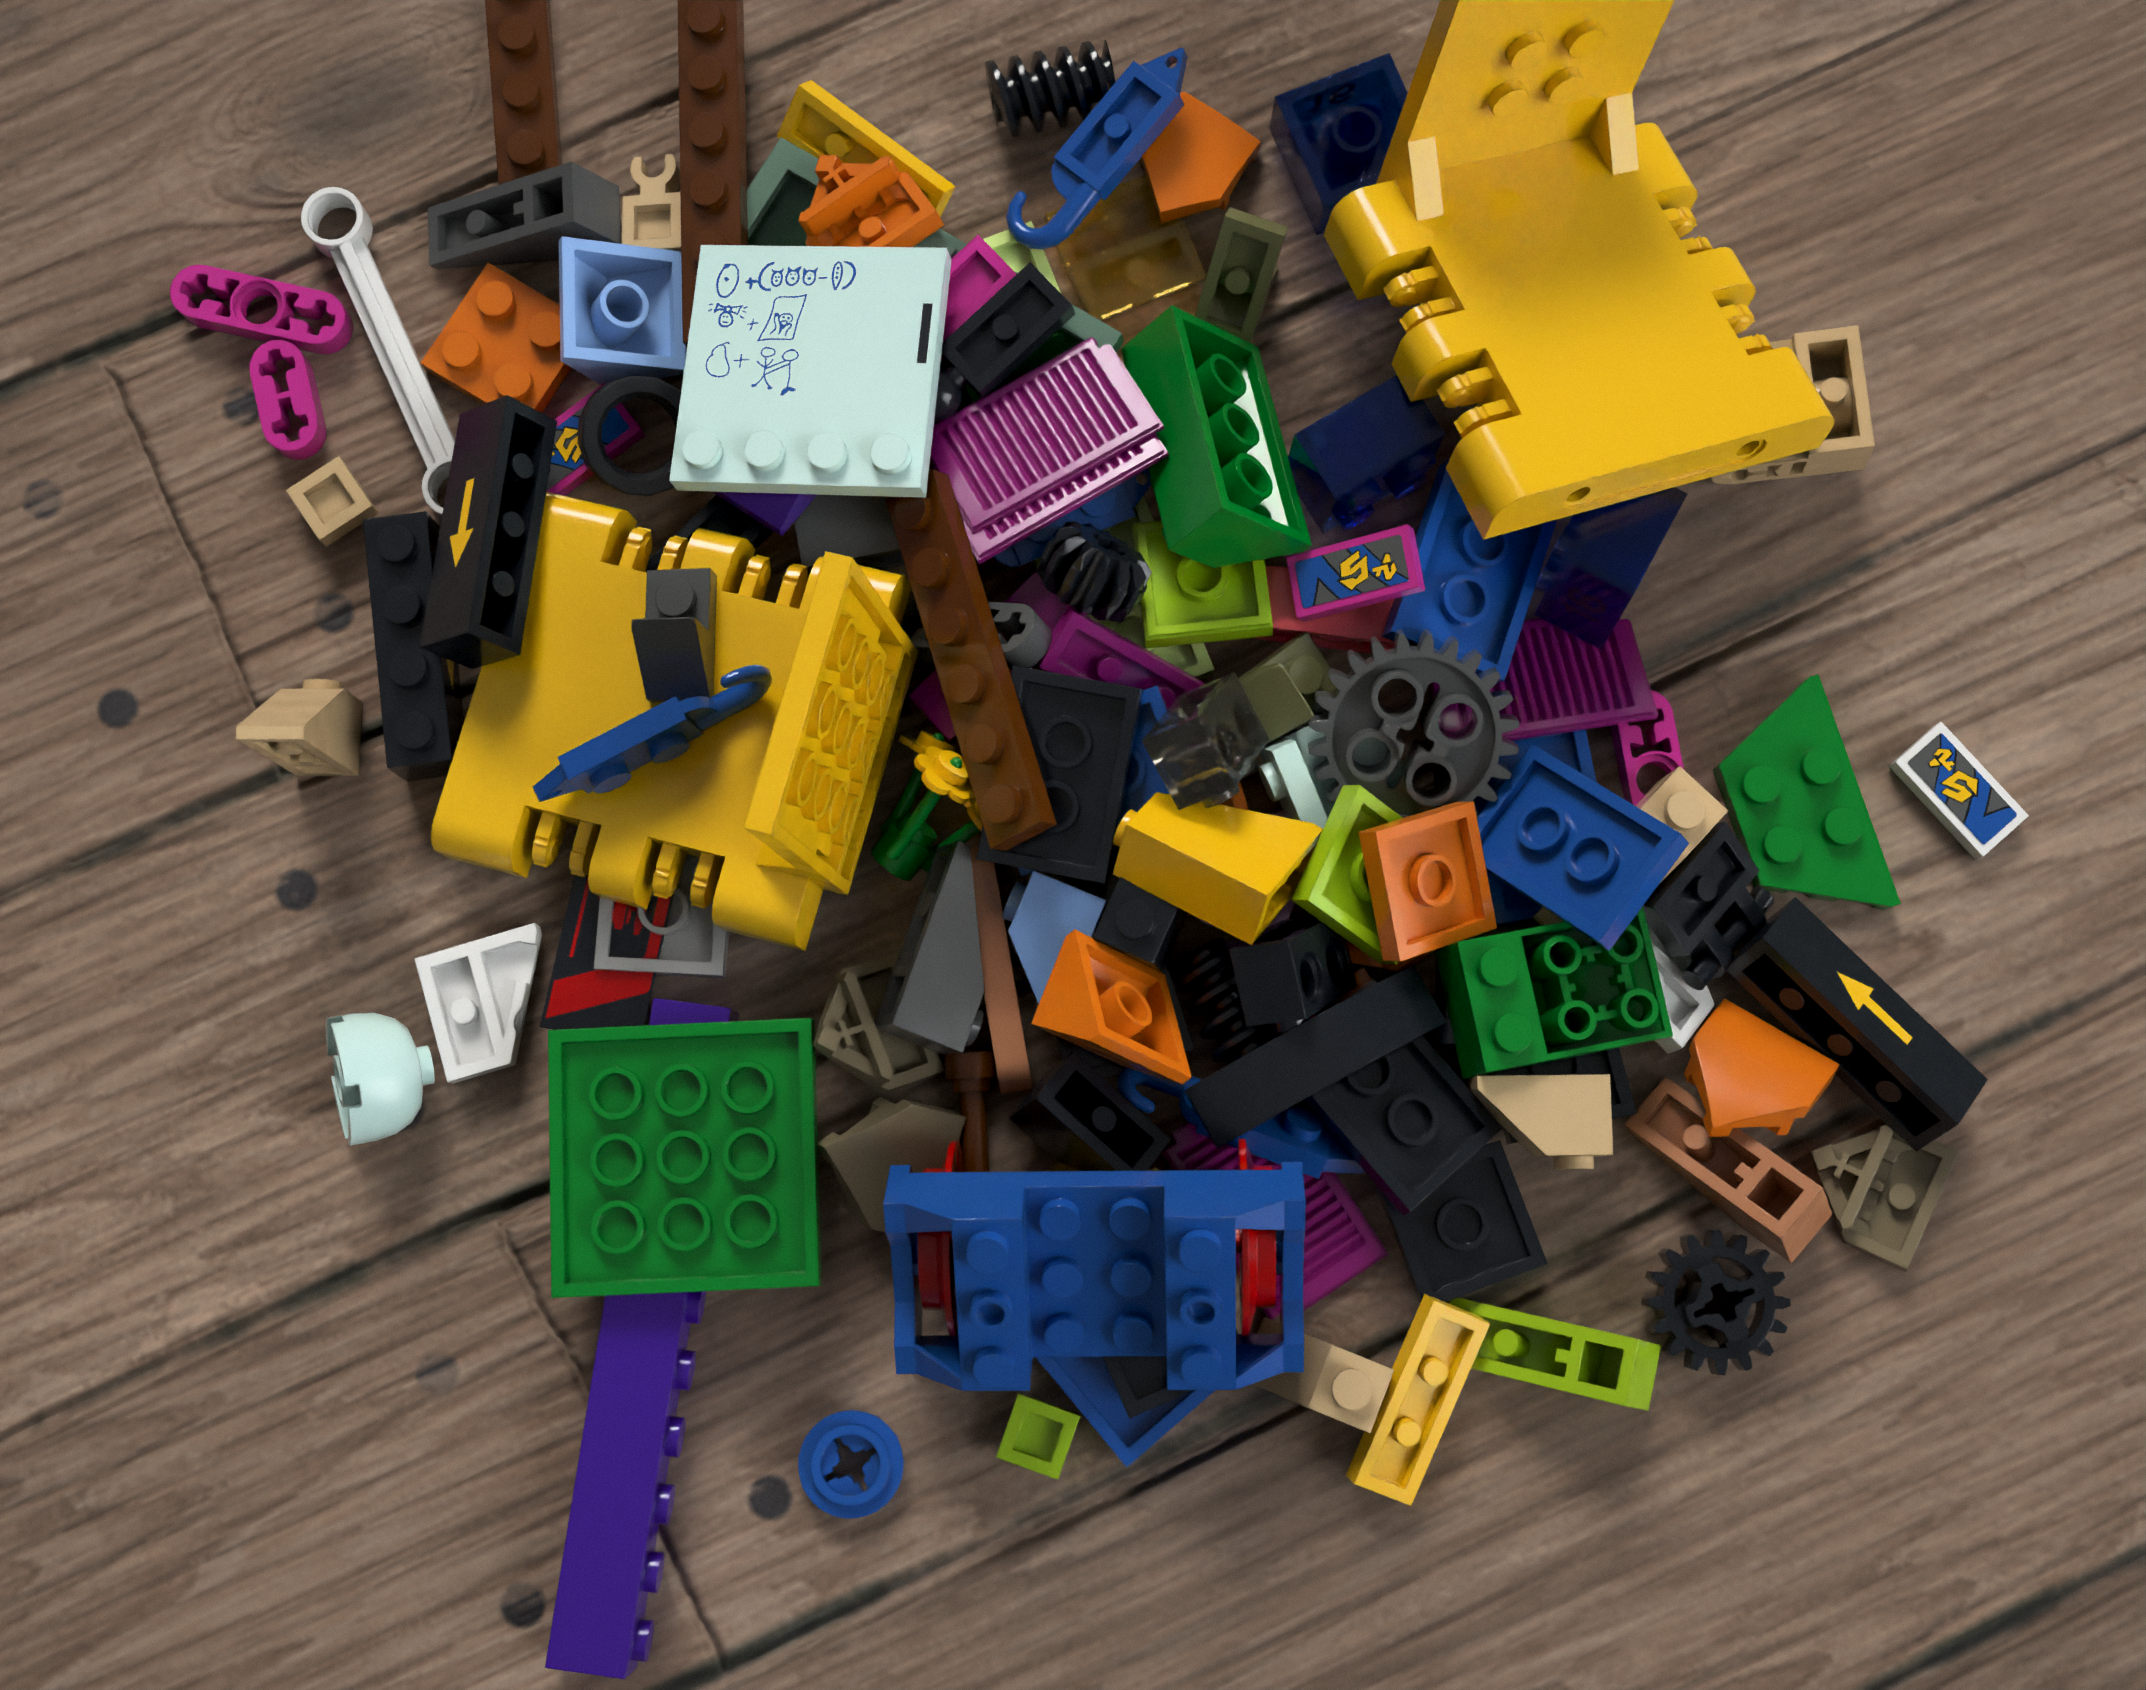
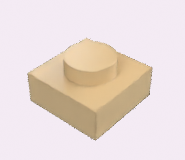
[286,456,379,547]

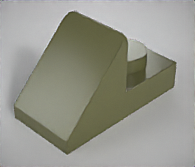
[1195,207,1289,343]
[1202,632,1337,758]

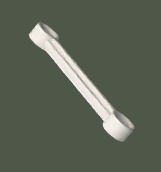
[301,187,455,519]

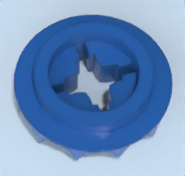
[798,1409,905,1519]

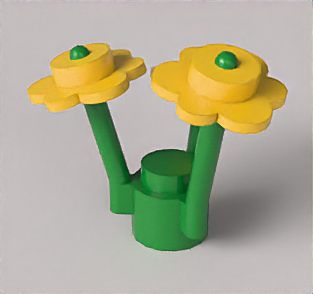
[871,730,983,881]

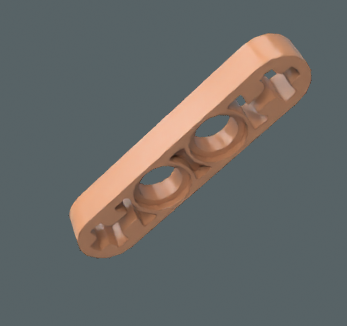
[970,846,1033,1095]

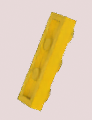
[777,80,956,217]
[1346,1294,1490,1506]

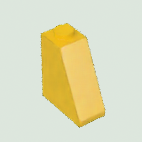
[1113,792,1323,945]

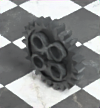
[1307,629,1519,818]

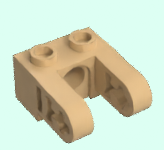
[1711,325,1875,484]

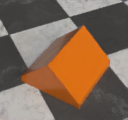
[1031,929,1192,1084]

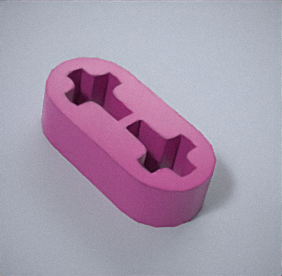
[249,340,326,460]

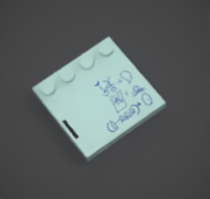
[669,245,952,498]

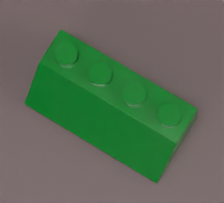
[1121,305,1312,568]

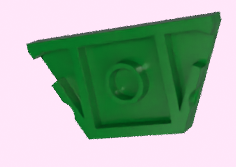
[1713,674,1901,910]

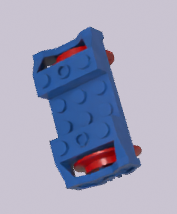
[883,1138,1306,1391]

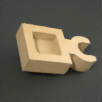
[622,154,681,251]

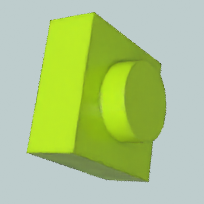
[996,1392,1080,1480]

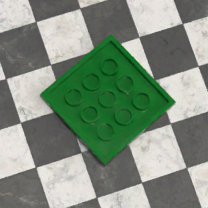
[548,1018,822,1298]

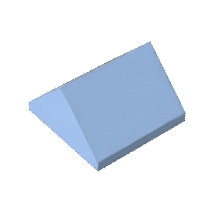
[559,236,686,385]

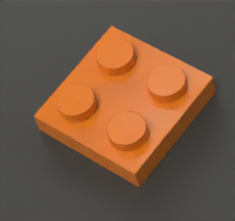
[420,262,571,413]
[1358,801,1497,962]

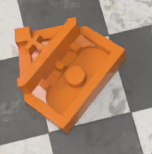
[1140,92,1261,224]
[798,155,944,247]
[1684,998,1840,1137]

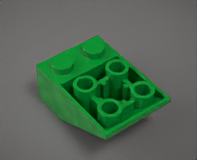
[1435,907,1673,1079]

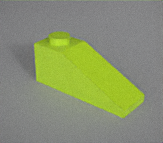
[1449,1297,1661,1411]

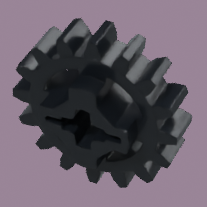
[1641,1230,1791,1375]

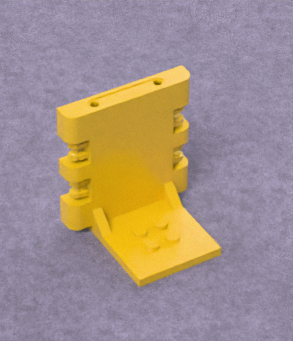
[1324,0,1835,540]
[431,492,919,951]

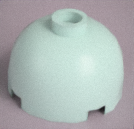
[325,1013,435,1146]

